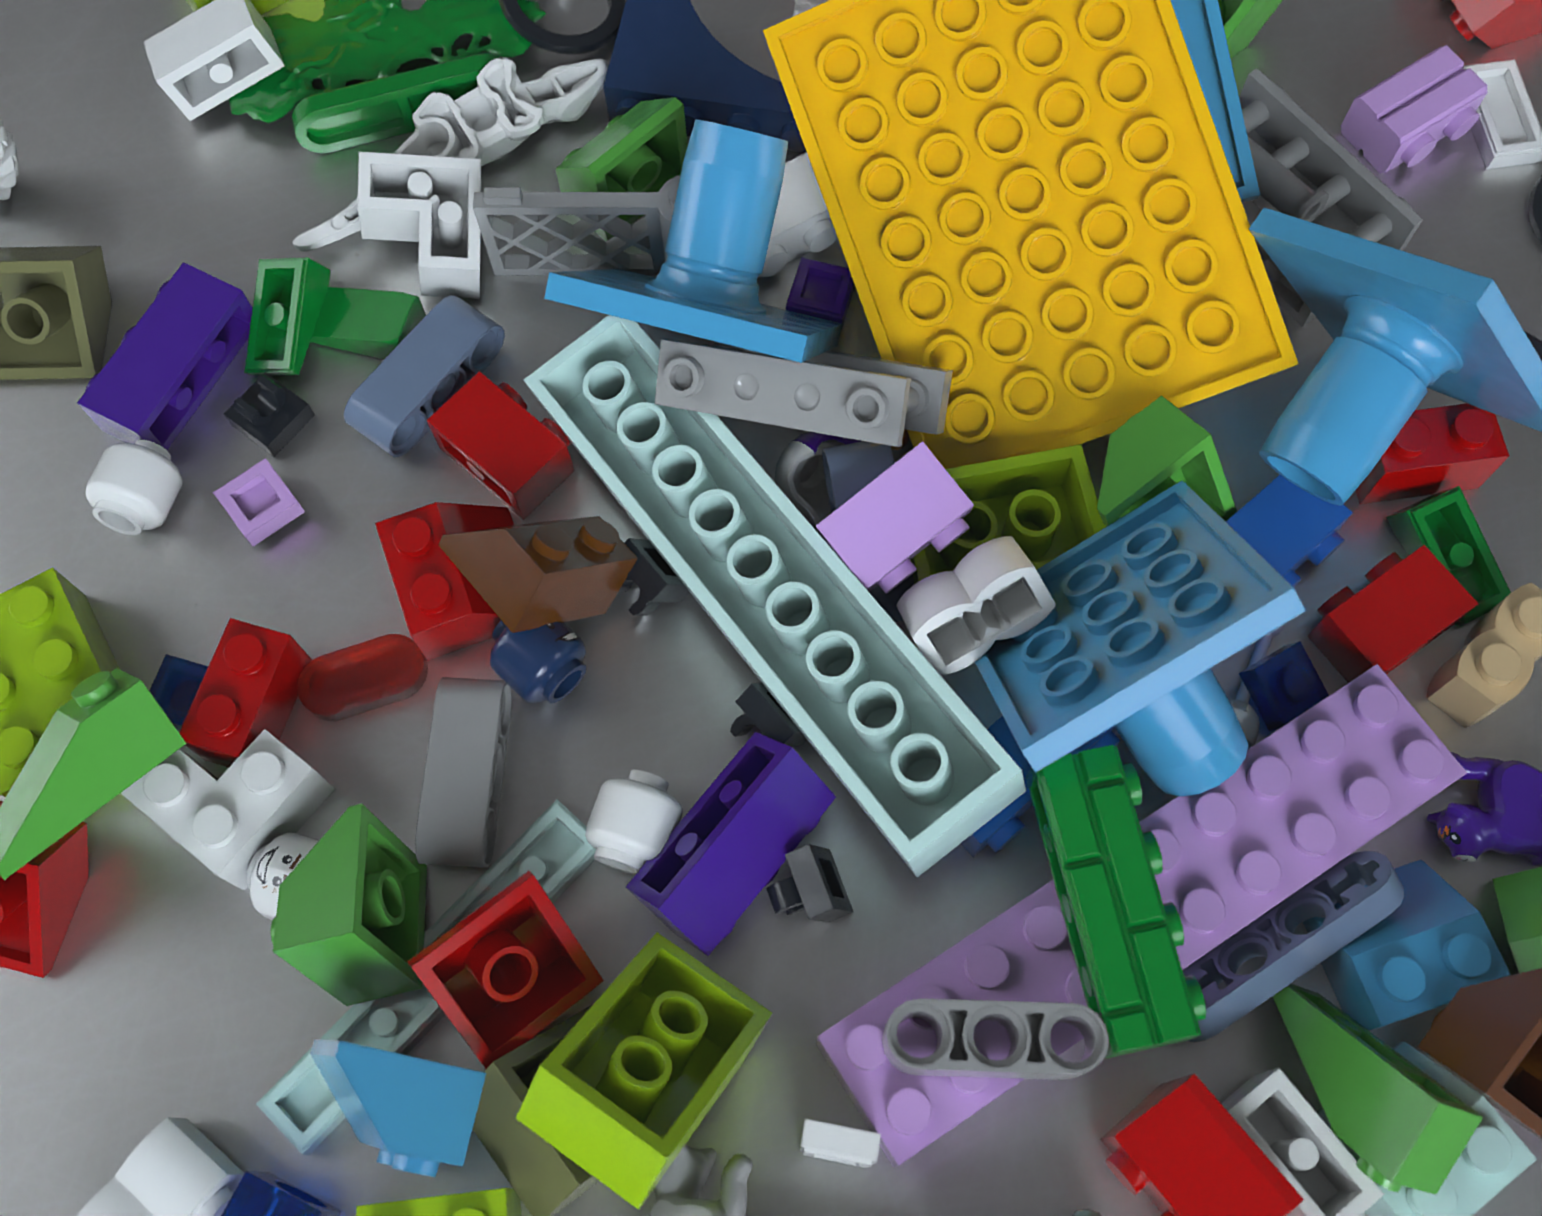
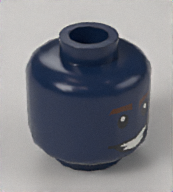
[489,620,587,704]

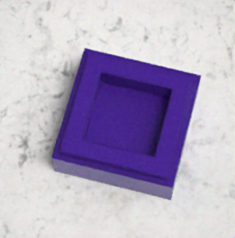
[786,257,855,329]

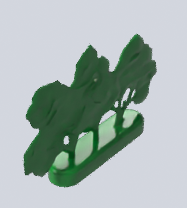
[229,0,546,153]

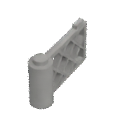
[473,175,681,275]

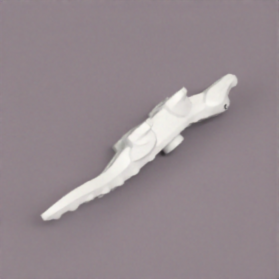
[292,58,609,252]

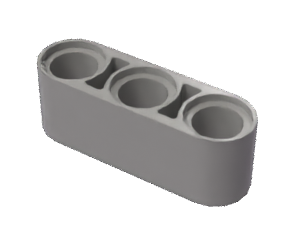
[415,677,512,868]
[882,998,1109,1080]

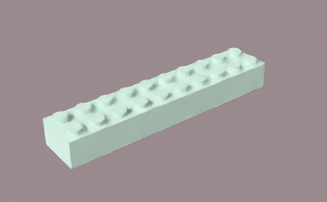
[524,315,1026,878]

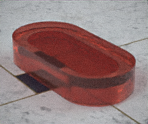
[297,634,428,721]

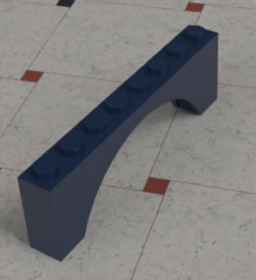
[603,0,806,152]

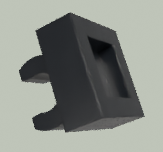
[224,372,315,457]
[619,538,690,616]
[730,682,807,747]
[766,844,854,922]

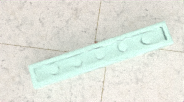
[256,799,596,1155]

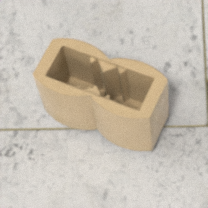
[1427,582,1542,728]

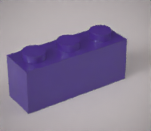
[77,262,253,450]
[625,732,836,956]

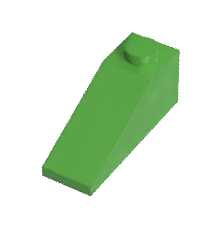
[0,668,186,880]
[1272,983,1483,1195]

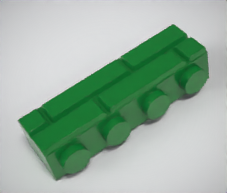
[1025,745,1206,1059]

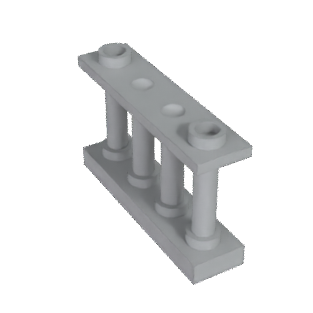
[1239,68,1423,327]
[655,339,953,447]

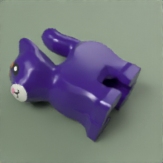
[1427,752,1542,867]

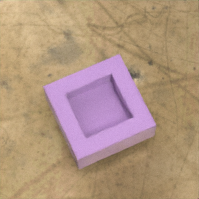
[213,458,305,547]

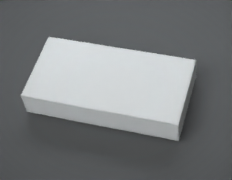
[1463,59,1542,170]
[800,1119,881,1168]

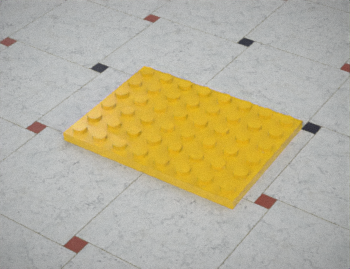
[763,0,1299,469]

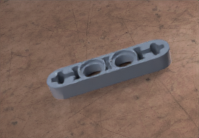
[1183,851,1404,1042]

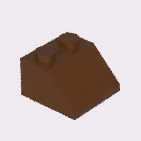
[438,516,638,633]
[1417,968,1542,1140]

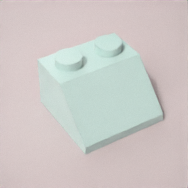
[1316,1041,1537,1216]

